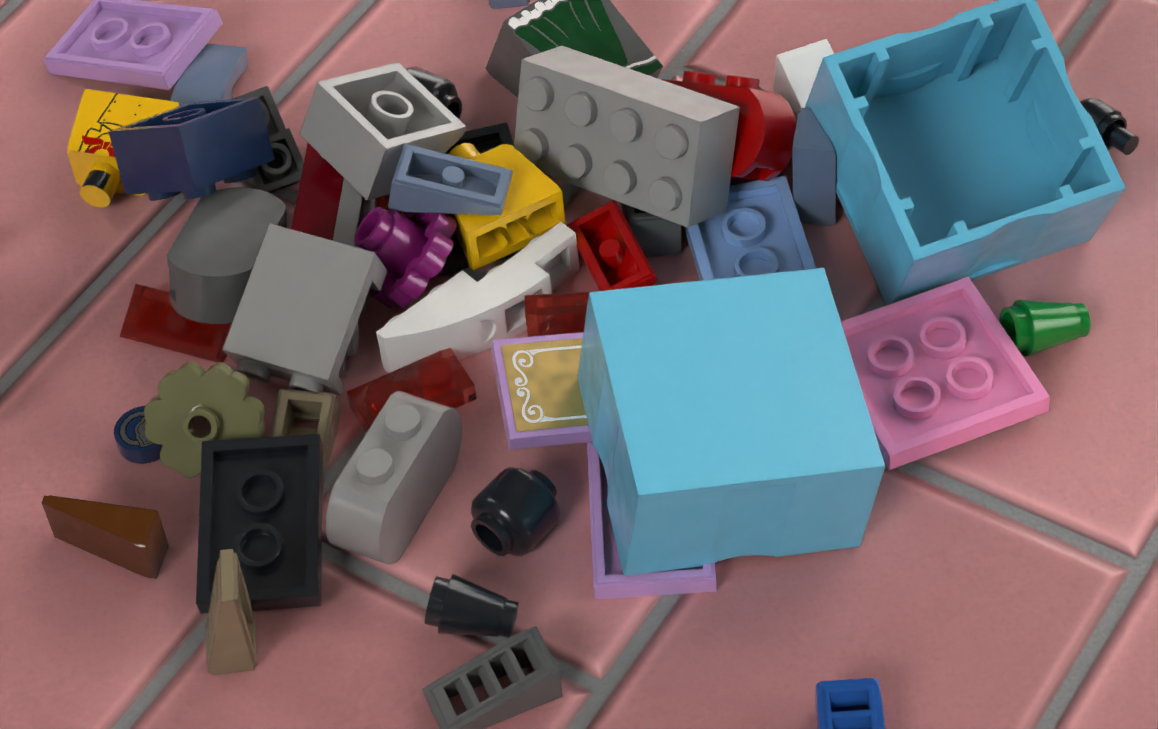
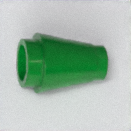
[999,299,1090,357]

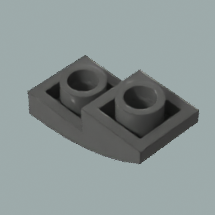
[232,86,304,193]

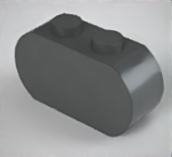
[167,187,287,324]

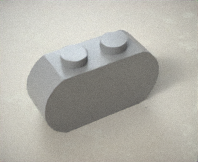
[326,391,462,565]

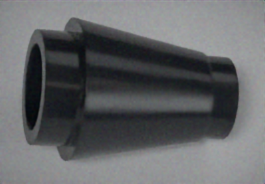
[425,574,519,638]

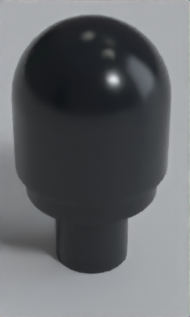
[1080,98,1139,155]

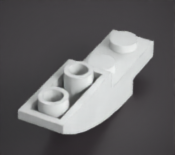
[376,222,580,375]

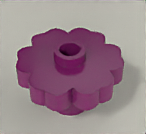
[354,207,457,308]

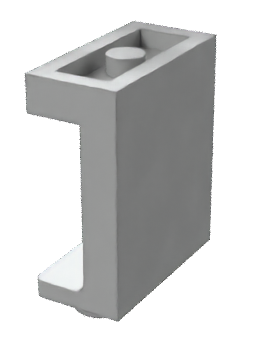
[222,224,387,395]

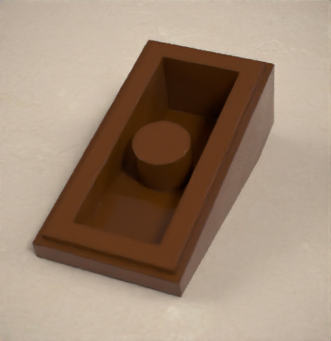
[41,495,169,579]

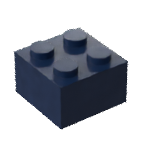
[109,97,275,201]

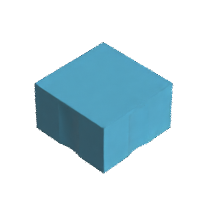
[805,0,1126,305]
[577,268,885,576]

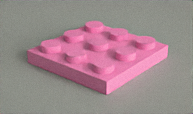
[841,277,1050,470]

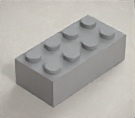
[514,46,740,228]

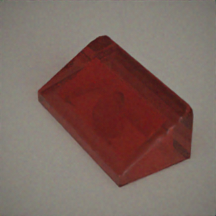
[120,284,232,363]

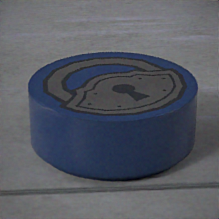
[114,406,163,464]

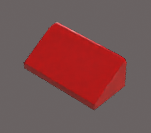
[566,200,658,291]

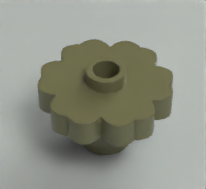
[144,361,265,479]

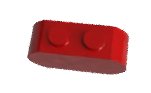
[661,71,796,181]

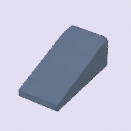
[388,144,513,215]

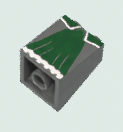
[485,0,663,98]

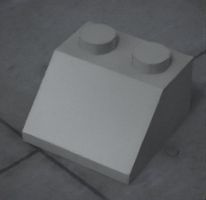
[300,62,467,200]

